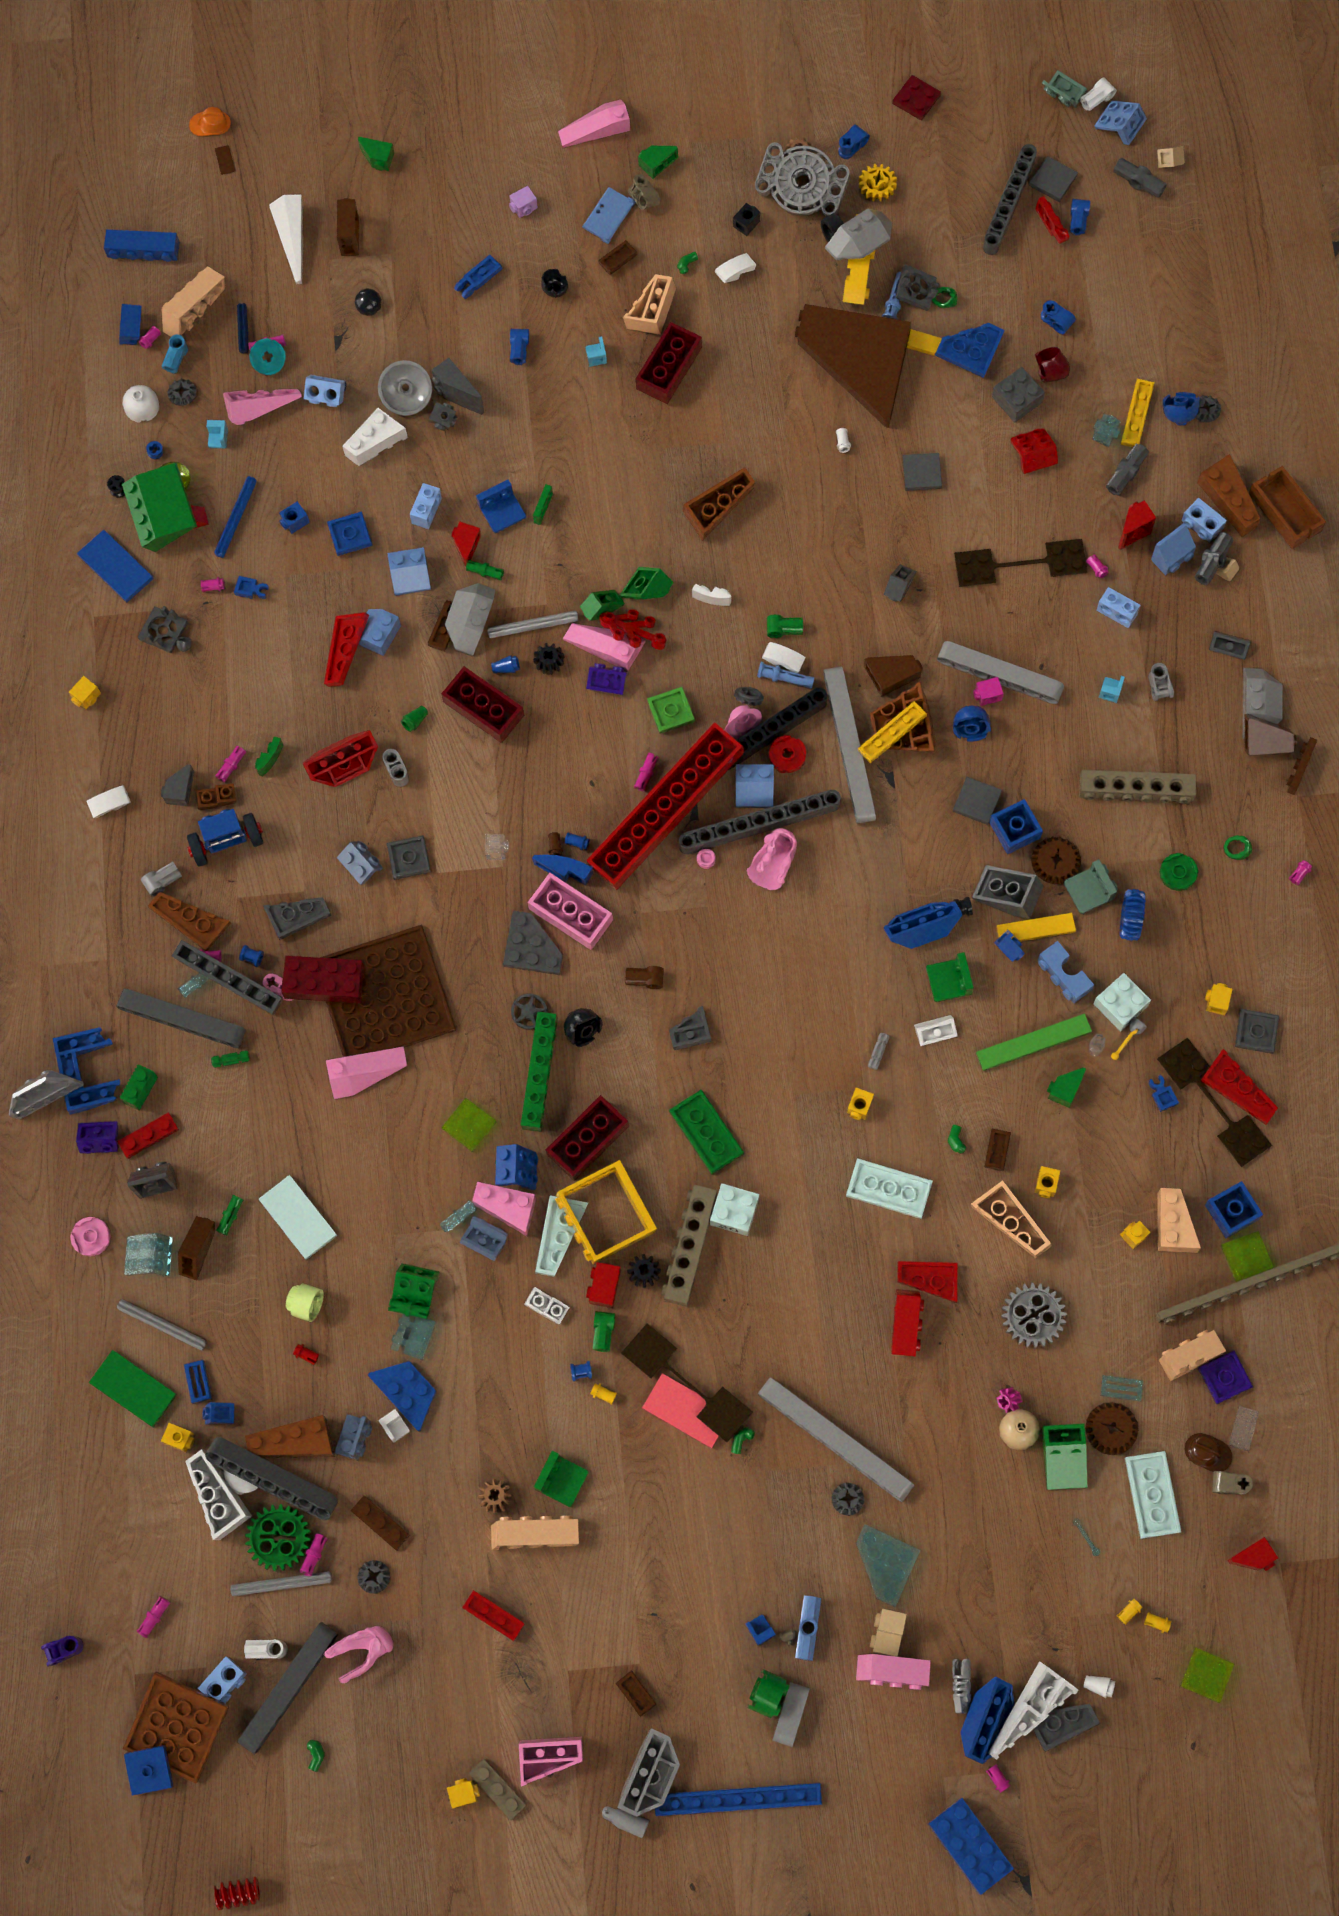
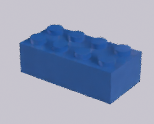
[928,1798,1014,1895]

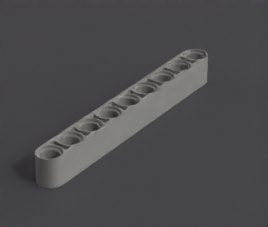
[823,666,876,824]
[758,1378,914,1502]

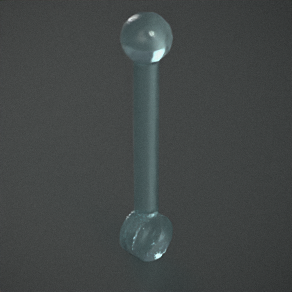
[1073,1518,1100,1556]

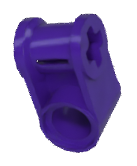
[41,1636,84,1667]

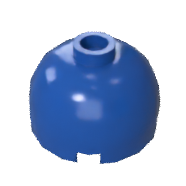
[1163,392,1200,425]
[953,705,991,742]

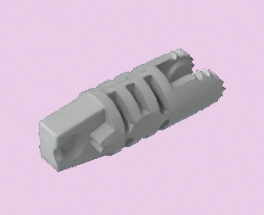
[952,1659,971,1714]

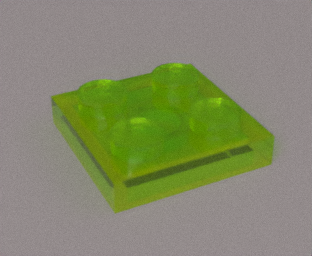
[441,1098,496,1152]
[1221,1231,1274,1282]
[1180,1647,1234,1703]

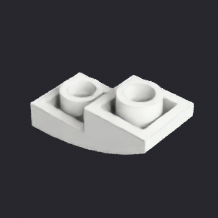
[715,253,756,283]
[692,584,731,606]
[762,642,806,673]
[87,785,131,818]
[524,1287,570,1324]

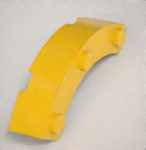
[843,214,875,305]

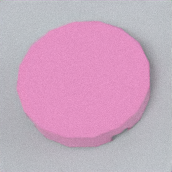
[70,1217,111,1257]

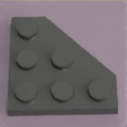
[503,911,563,975]

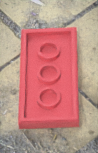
[642,1373,719,1449]

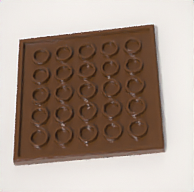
[320,925,456,1057]

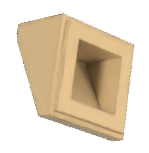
[1216,557,1239,581]

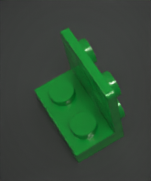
[926,952,974,1002]
[392,1263,440,1314]
[534,1451,589,1507]

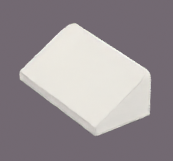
[914,1015,958,1046]

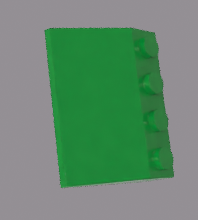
[122,463,197,552]

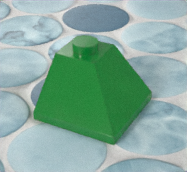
[619,567,674,600]

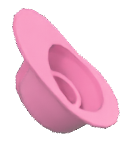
[724,705,762,740]

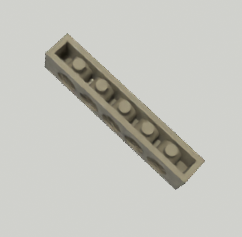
[1079,770,1196,804]
[661,1185,717,1307]

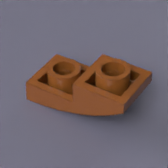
[195,784,237,810]

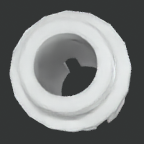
[836,428,851,453]

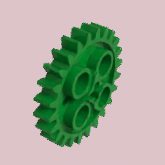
[245,1504,311,1572]

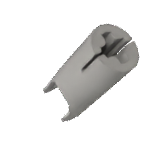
[602,1806,649,1838]

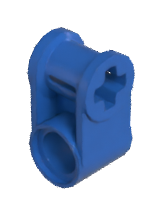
[838,124,870,159]
[1040,300,1076,334]

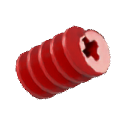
[214,1877,260,1910]

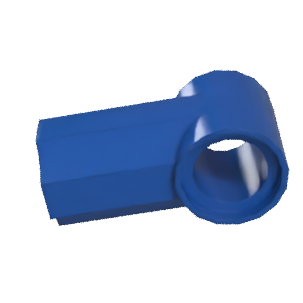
[1070,199,1090,235]
[510,328,529,365]

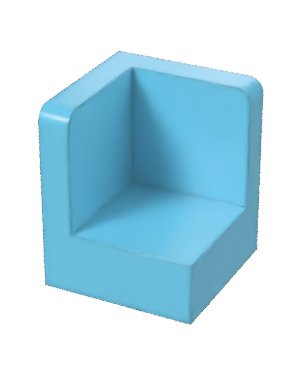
[585,336,607,367]
[206,420,228,448]
[1099,676,1125,703]

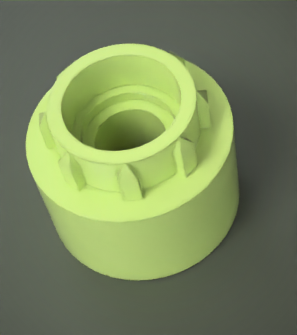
[286,1283,324,1322]

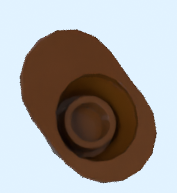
[1184,1433,1232,1472]

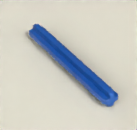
[214,476,256,558]

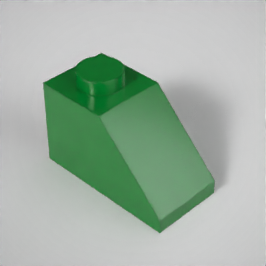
[358,137,394,171]
[638,145,678,179]
[580,590,625,621]
[1047,1068,1086,1108]

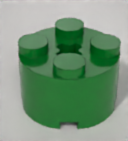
[747,1669,790,1718]

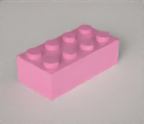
[528,873,613,950]

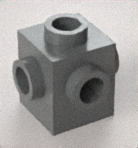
[428,402,458,431]

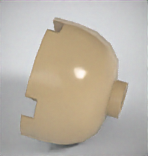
[999,1409,1040,1450]

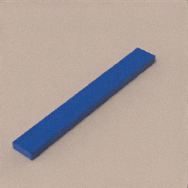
[655,1783,822,1816]

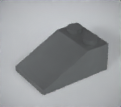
[432,358,484,415]
[972,865,1044,919]
[127,1162,178,1199]

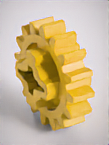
[858,164,897,202]

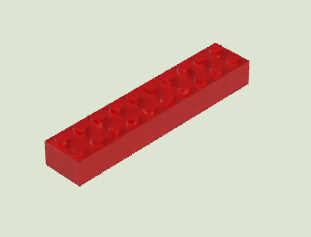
[586,722,744,890]

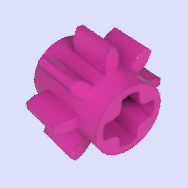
[996,1387,1023,1413]

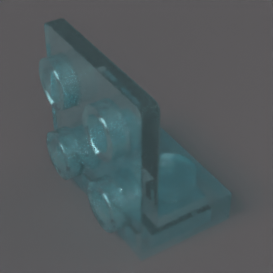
[124,1233,173,1277]

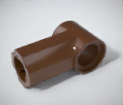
[625,966,664,989]

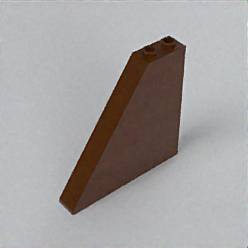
[795,304,911,428]

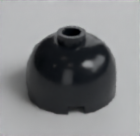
[563,1008,603,1047]

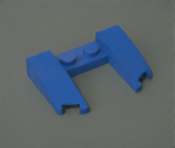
[53,1027,121,1115]

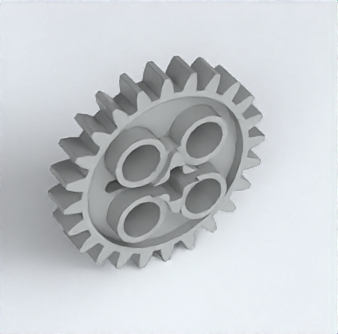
[1001,1283,1067,1348]

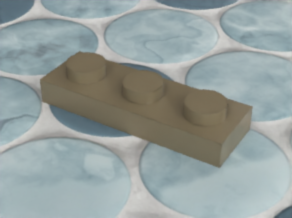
[469,1759,527,1820]

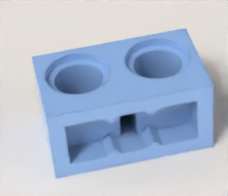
[304,375,345,407]
[410,483,442,529]
[1182,498,1227,543]
[1096,587,1141,628]
[198,1656,247,1703]

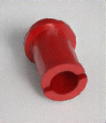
[293,1344,320,1365]

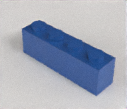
[104,229,180,262]

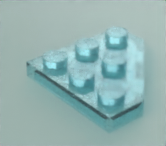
[856,1524,920,1607]

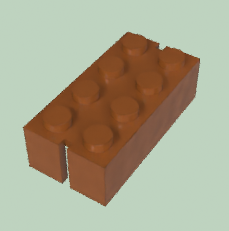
[1249,465,1326,549]

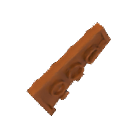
[148,892,231,951]

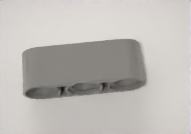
[773,1682,810,1747]

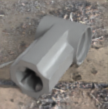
[141,862,182,896]

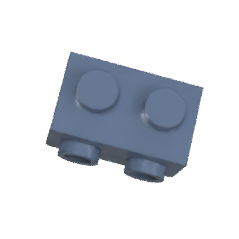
[337,841,383,885]
[460,1216,508,1261]

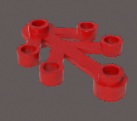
[599,609,667,650]

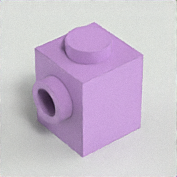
[509,186,538,218]

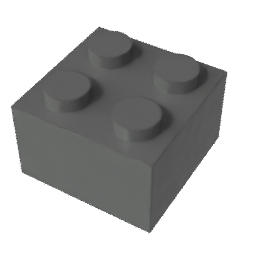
[992,367,1045,423]

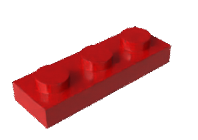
[117,1112,179,1159]
[462,1590,525,1641]

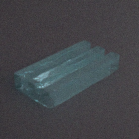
[1100,1375,1143,1402]

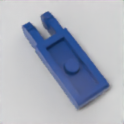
[454,255,502,299]

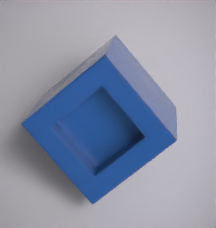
[745,1615,776,1646]

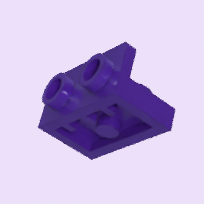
[586,663,628,695]
[76,1121,119,1154]

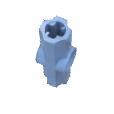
[795,1595,822,1661]

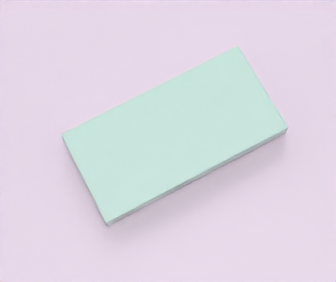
[846,1158,933,1219]
[259,1175,337,1260]
[1125,1451,1181,1539]

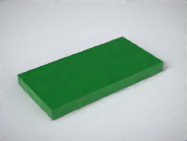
[669,1090,744,1175]
[89,1350,177,1428]

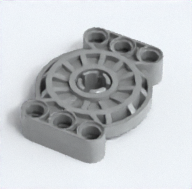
[755,142,851,217]

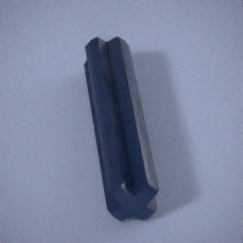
[237,303,249,353]

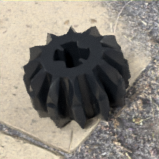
[533,643,565,675]
[627,1254,661,1288]

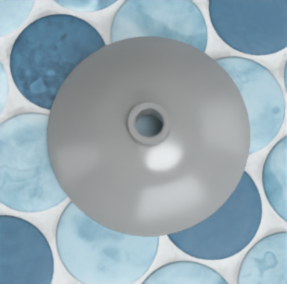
[378,360,432,416]

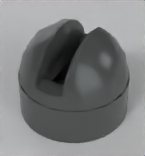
[176,637,191,652]

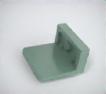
[1042,70,1087,108]
[1064,859,1118,914]

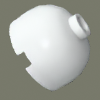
[123,385,160,422]

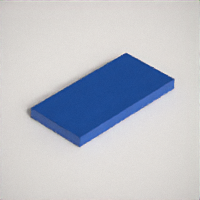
[77,530,154,603]

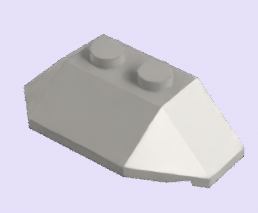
[825,208,892,260]
[445,583,495,656]
[1242,668,1283,739]
[9,1070,84,1120]
[617,1728,680,1817]

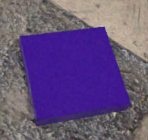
[1198,1351,1253,1404]

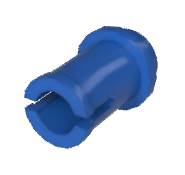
[565,832,590,851]

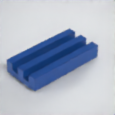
[184,1360,212,1404]

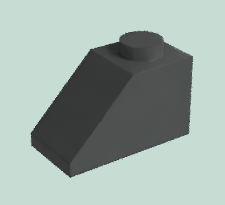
[884,564,917,602]
[161,764,194,806]

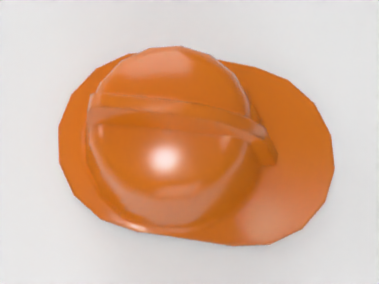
[189,107,231,136]

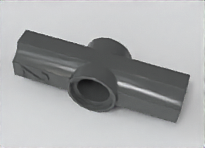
[1113,158,1167,198]
[1106,444,1149,495]
[1195,532,1234,585]

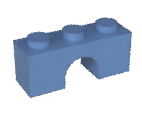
[1038,941,1094,1003]

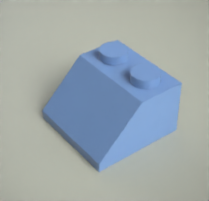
[1151,523,1196,576]
[387,547,431,596]
[358,609,401,656]
[736,764,774,808]

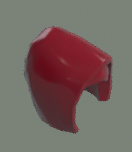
[1035,347,1070,383]

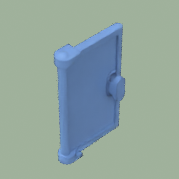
[582,187,636,244]

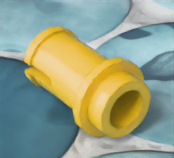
[590,1383,617,1405]
[1116,1599,1143,1625]
[1144,1612,1172,1633]

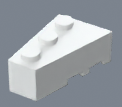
[342,408,408,466]

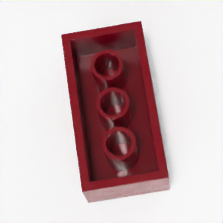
[635,322,702,405]
[441,666,525,743]
[281,955,365,1004]
[545,1095,629,1181]

